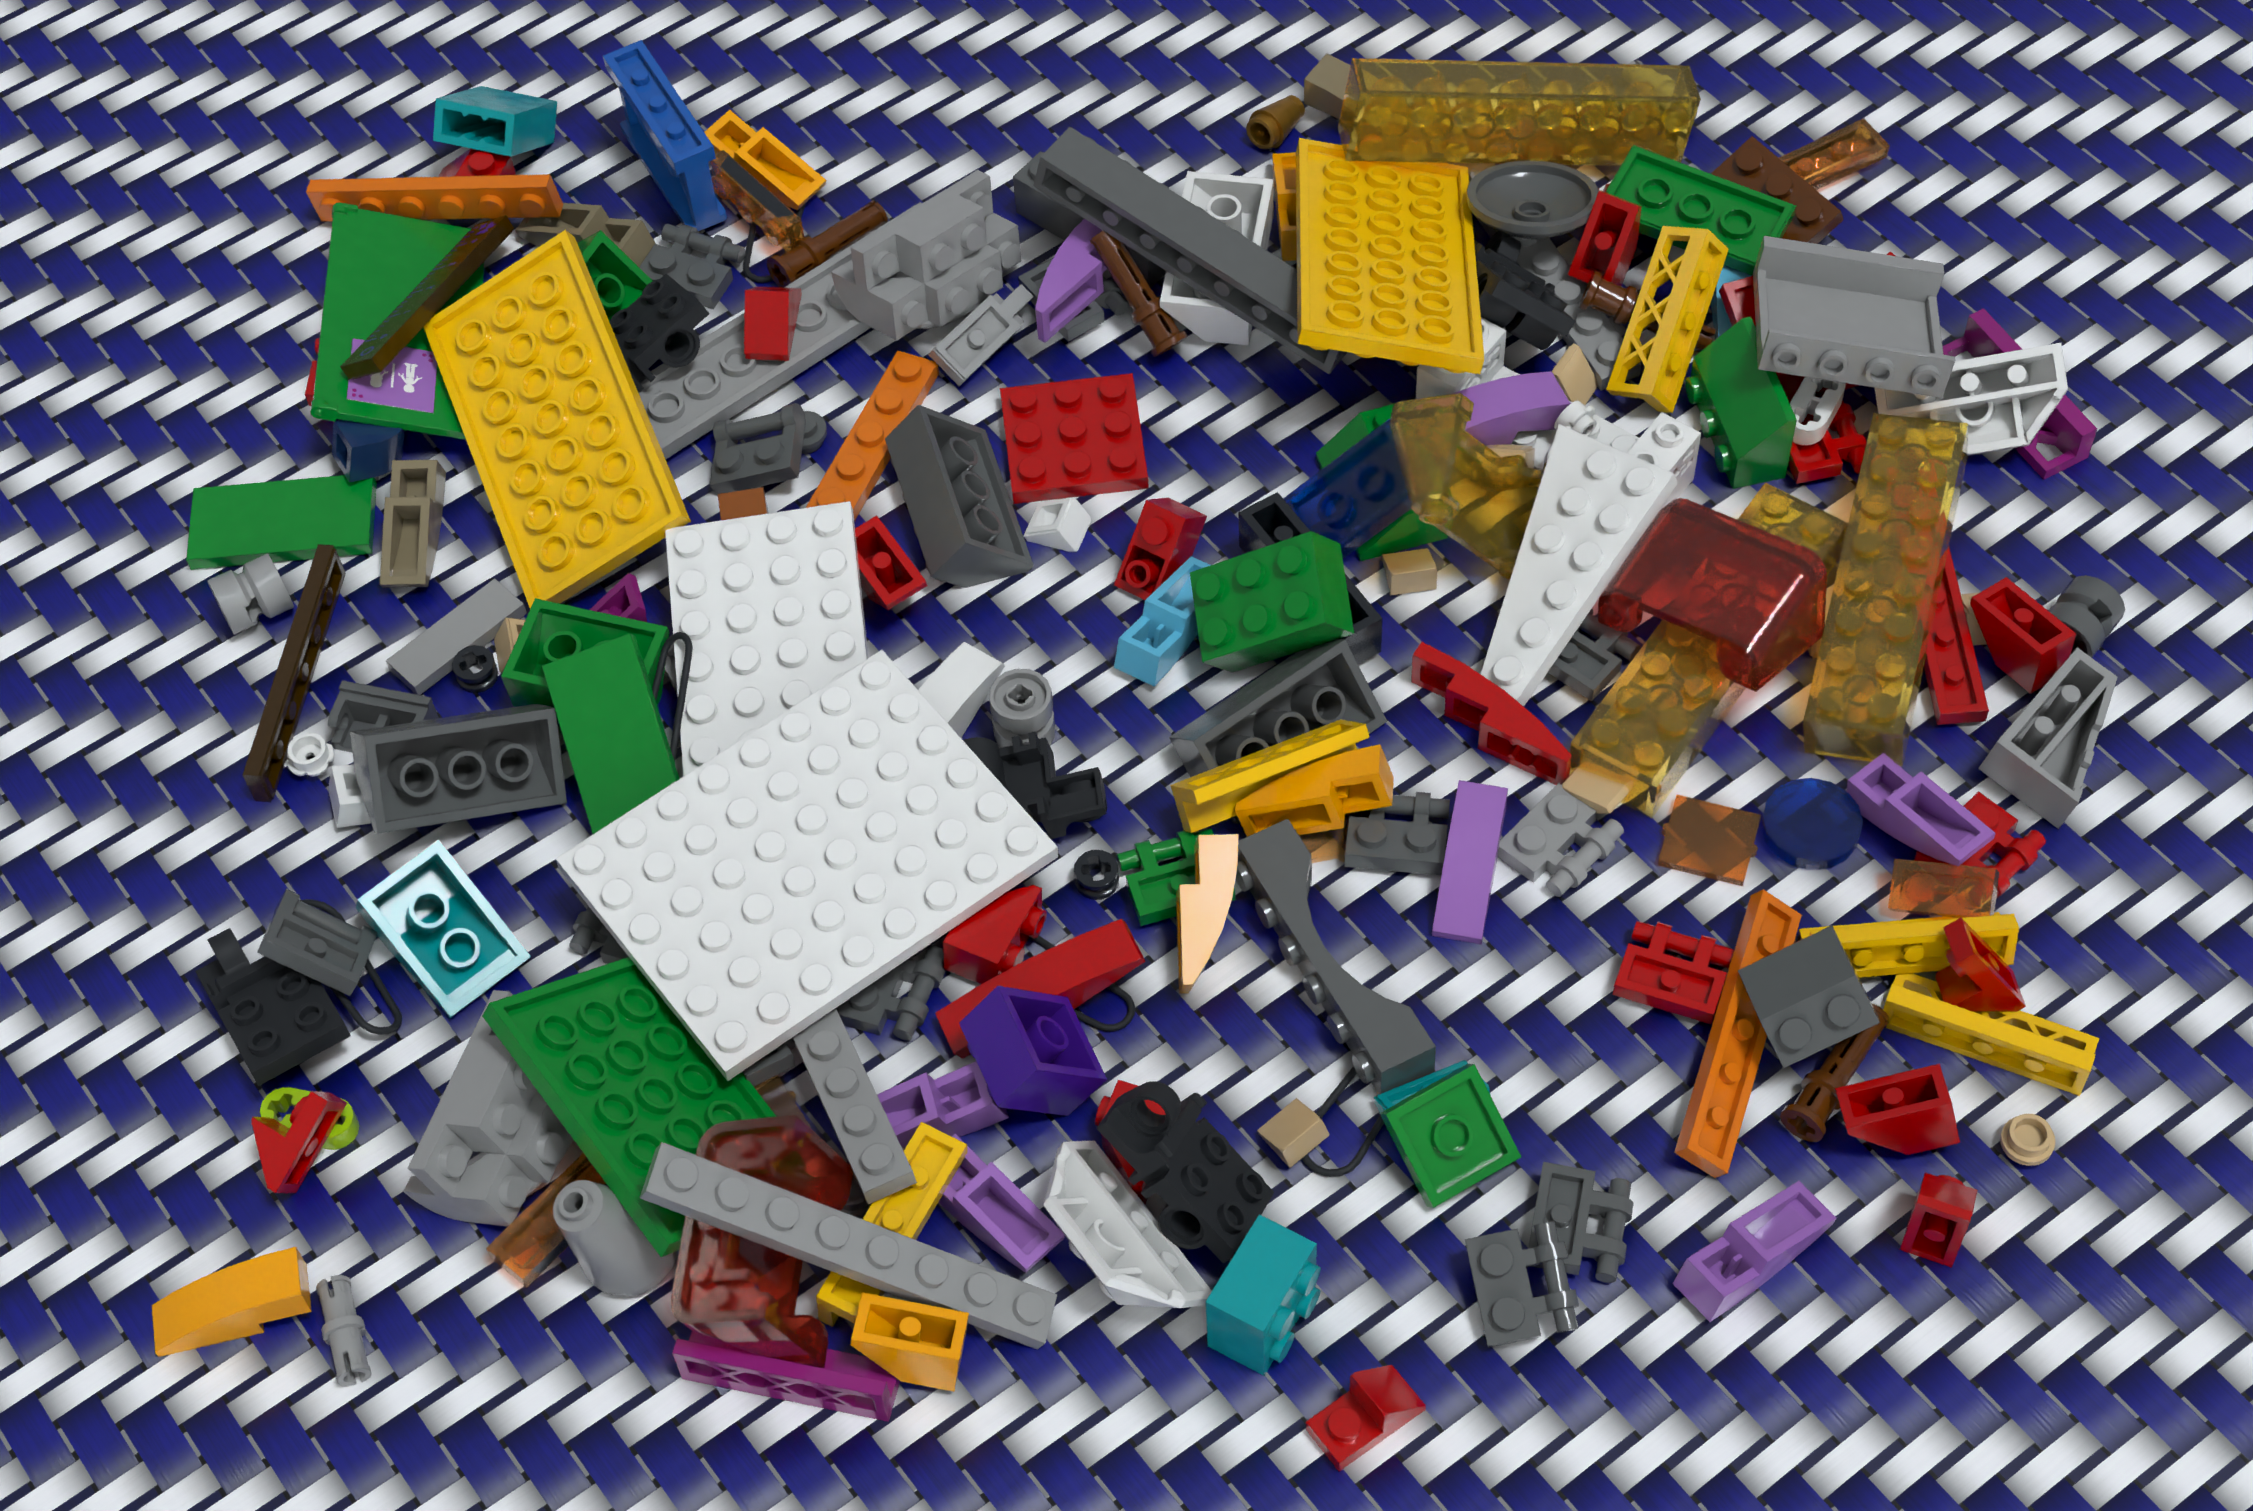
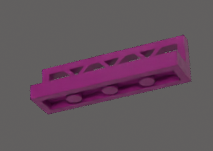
[1943,308,2097,480]
[672,1322,900,1422]

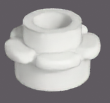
[1554,400,1597,437]
[287,732,334,777]

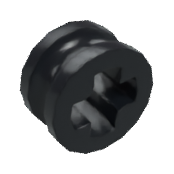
[452,645,499,693]
[1074,850,1119,900]

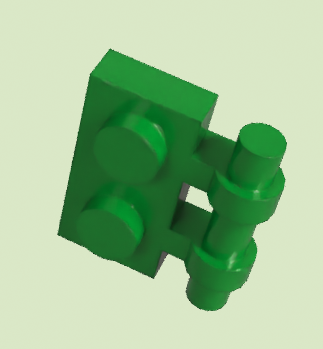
[1116,828,1235,926]

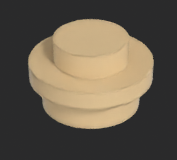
[2000,1114,2055,1166]

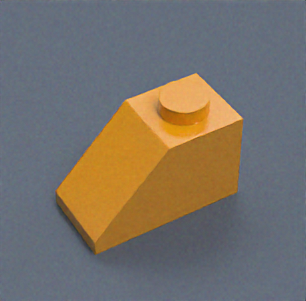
[850,1292,969,1392]

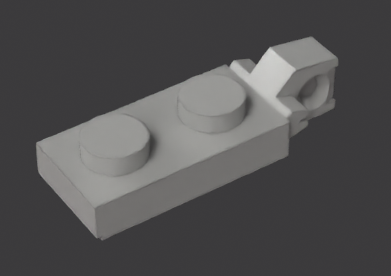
[928,284,1034,386]

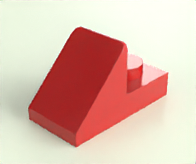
[1935,917,2026,1011]
[251,1091,347,1193]
[1306,1365,1426,1472]

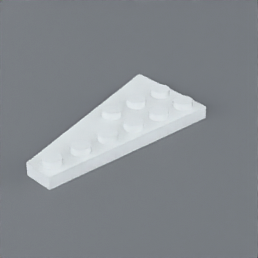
[1481,424,1678,706]

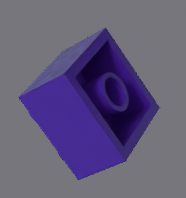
[959,986,1108,1116]

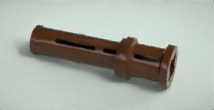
[767,200,888,288]
[1089,231,1188,358]
[1579,271,1716,353]
[1780,1004,1889,1142]

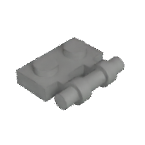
[1498,783,1624,897]

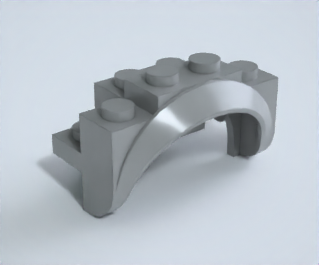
[831,170,1021,341]
[403,990,573,1227]

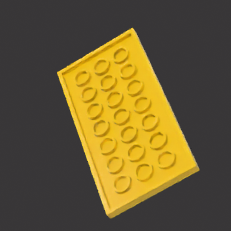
[1296,138,1484,374]
[424,230,691,609]

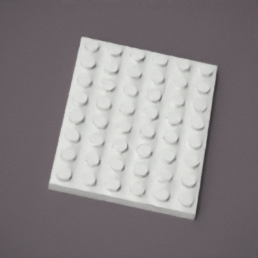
[556,650,1058,1081]

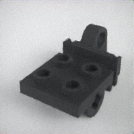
[1475,231,1576,350]
[609,273,710,392]
[963,732,1107,839]
[195,928,351,1086]
[1097,1081,1275,1263]

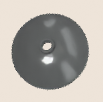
[1467,161,1599,239]

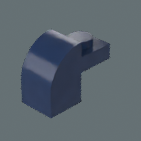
[332,419,405,483]

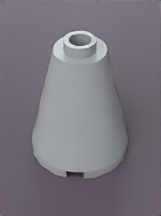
[553,1180,676,1296]

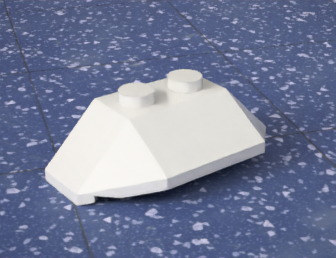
[1875,343,2068,461]
[1043,1141,1212,1308]

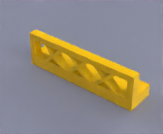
[1606,226,1729,413]
[1170,719,1370,833]
[1798,912,2019,978]
[1883,973,2099,1096]
[816,1122,968,1327]

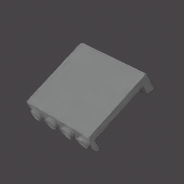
[1753,236,1955,398]

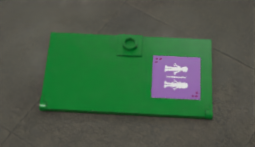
[310,203,484,440]

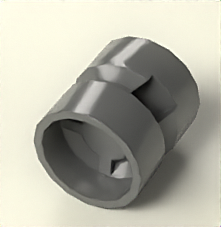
[2048,575,2125,658]

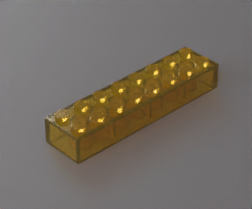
[1338,58,1701,166]
[1803,413,1968,766]
[1569,482,1849,819]

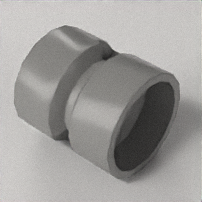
[207,553,294,635]
[989,669,1055,748]

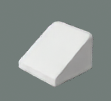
[1023,497,1091,552]

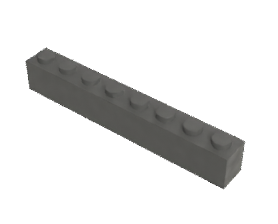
[1033,127,1347,374]

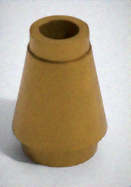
[1246,95,1305,149]

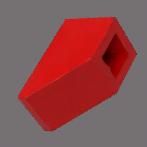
[1114,497,1207,600]
[943,885,1047,984]

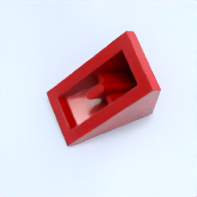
[744,287,802,361]

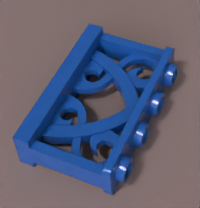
[603,40,727,231]

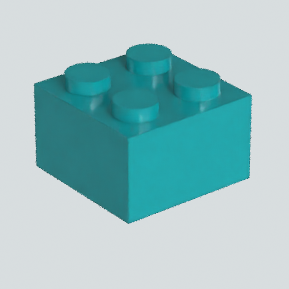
[1206,1214,1321,1376]

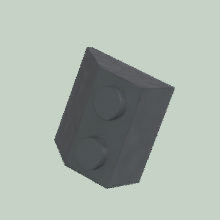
[1738,925,1880,1068]

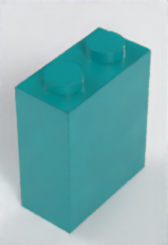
[433,86,557,157]

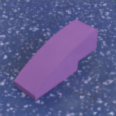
[1035,219,1107,343]
[1416,371,1571,448]
[1845,753,1995,866]
[1432,780,1508,944]
[846,1061,1009,1158]
[938,1134,1065,1273]
[1673,1181,1837,1322]

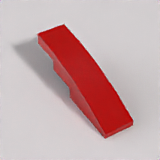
[1411,642,1572,785]
[935,919,1146,1059]

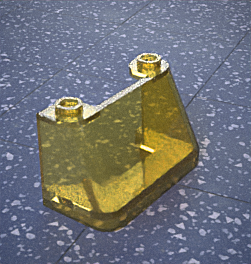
[1390,393,1547,580]

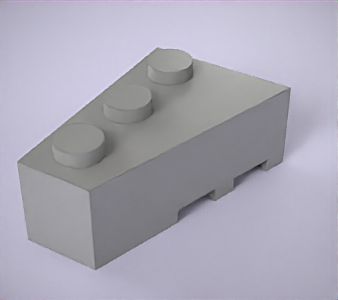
[1978,647,2118,829]

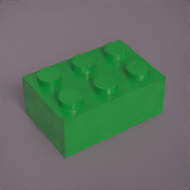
[1190,531,1354,673]

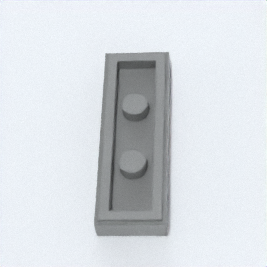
[386,578,527,695]

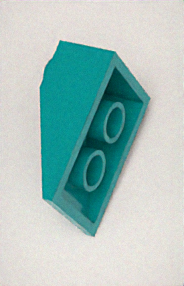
[356,840,531,1018]

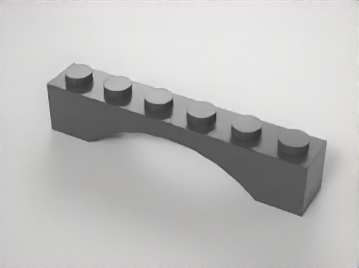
[1235,819,1436,1094]

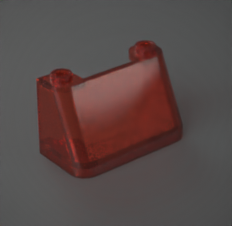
[1598,498,1827,692]
[671,1115,853,1368]

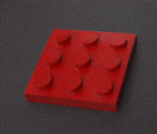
[1000,373,1149,504]

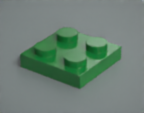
[1380,1064,1521,1208]

